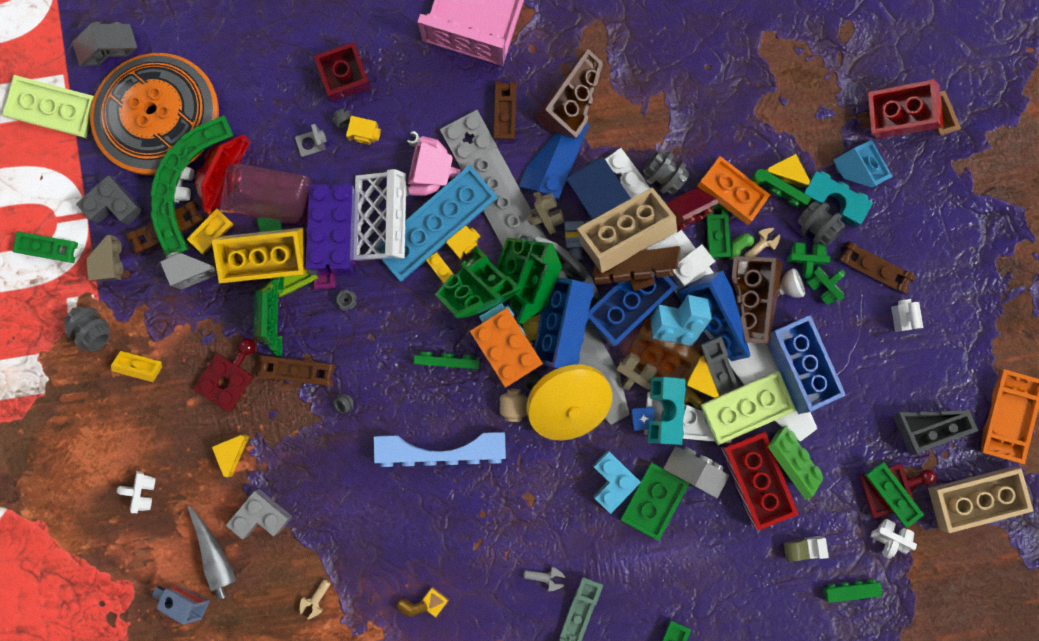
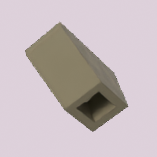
[87,235,123,282]

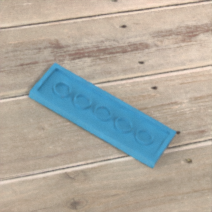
[377,165,499,282]

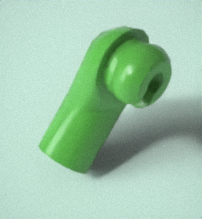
[729,233,754,261]

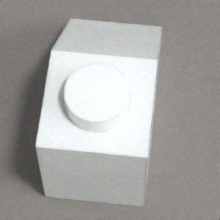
[672,245,715,288]

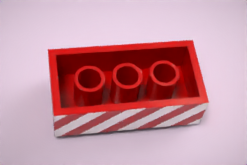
[721,431,799,531]

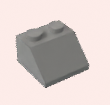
[161,252,217,290]

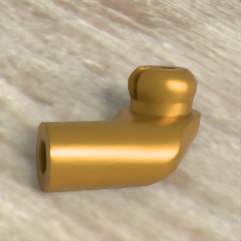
[684,388,705,409]
[397,599,428,617]

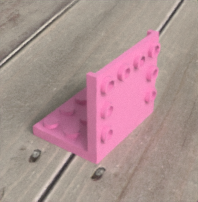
[418,0,524,66]

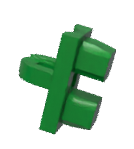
[786,243,830,278]
[807,266,846,305]

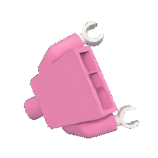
[406,131,461,197]

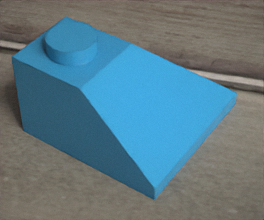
[834,140,893,187]

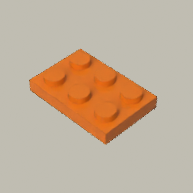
[697,156,770,225]
[470,308,543,388]

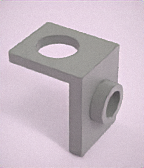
[295,124,327,157]

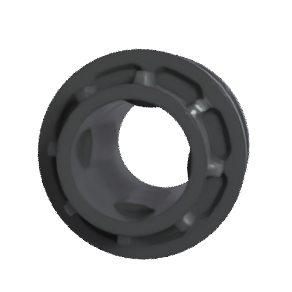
[643,150,689,194]
[798,202,845,246]
[64,307,110,352]

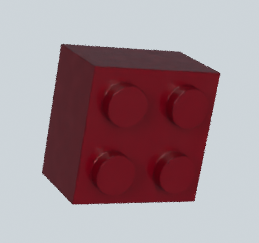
[314,42,371,102]

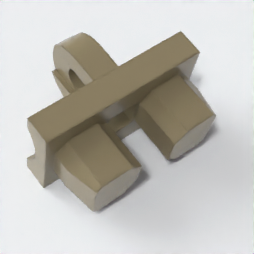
[526,191,565,234]
[616,352,657,391]

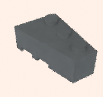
[893,410,978,456]

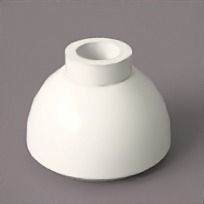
[779,268,805,298]

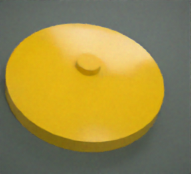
[526,364,612,440]

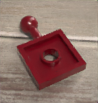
[193,338,256,413]
[858,463,937,518]

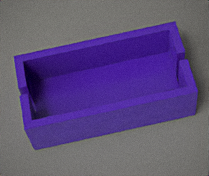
[306,184,355,275]

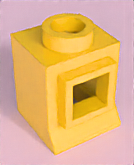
[346,116,381,145]
[446,225,480,260]

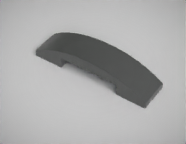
[532,236,599,303]
[700,336,739,396]

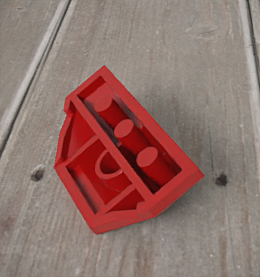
[194,135,251,215]

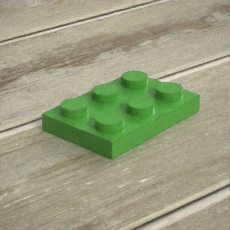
[767,425,823,500]

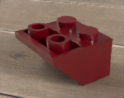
[665,187,719,233]

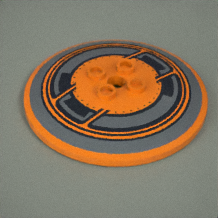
[90,53,219,175]

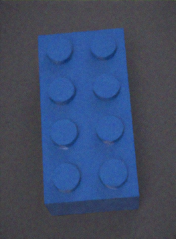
[587,272,678,348]
[534,278,594,368]
[767,315,846,414]

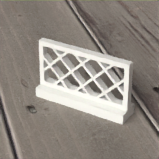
[354,169,406,261]

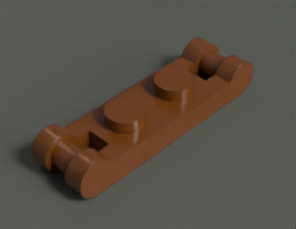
[126,201,204,255]
[837,241,916,295]
[256,355,336,386]

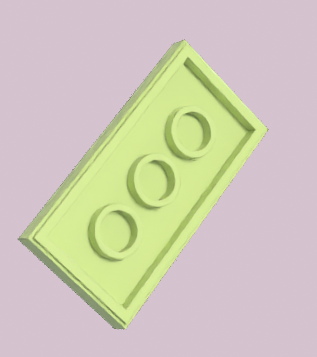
[2,75,94,138]
[700,371,796,445]

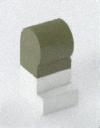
[783,536,829,561]

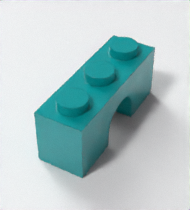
[802,171,873,228]
[648,377,686,445]

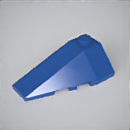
[519,123,589,203]
[677,270,751,361]

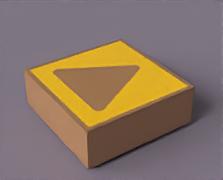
[421,586,449,618]

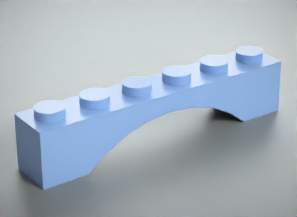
[374,432,506,467]

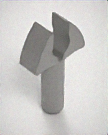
[523,566,565,591]

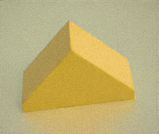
[766,154,810,189]
[685,356,719,398]
[212,435,249,478]

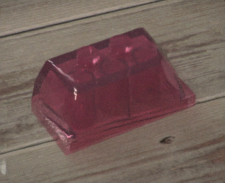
[219,164,313,226]

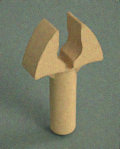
[744,228,780,257]
[300,580,330,619]

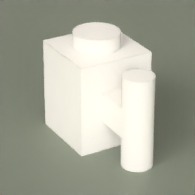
[891,299,923,332]

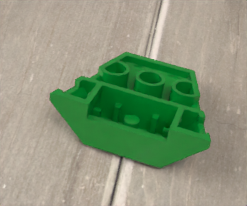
[496,238,562,324]
[435,247,521,318]
[253,277,284,358]

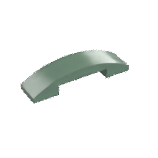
[558,577,603,641]

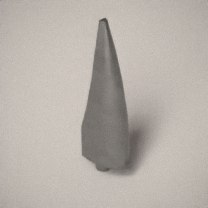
[188,506,237,600]

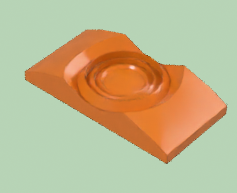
[981,369,1039,464]

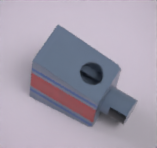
[152,585,210,625]

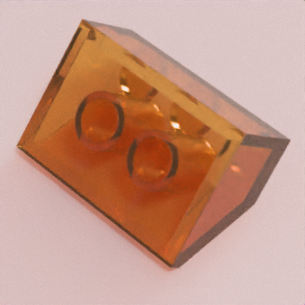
[624,317,702,382]

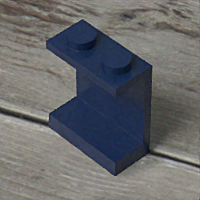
[566,157,631,221]

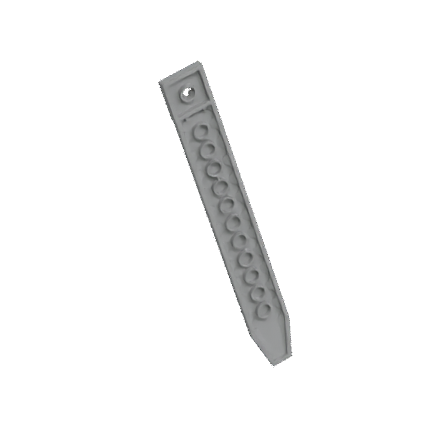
[440,110,630,425]

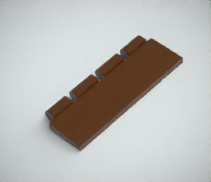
[592,246,681,285]

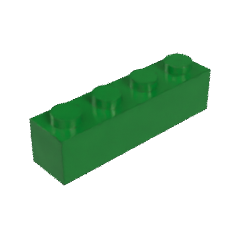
[823,579,882,603]

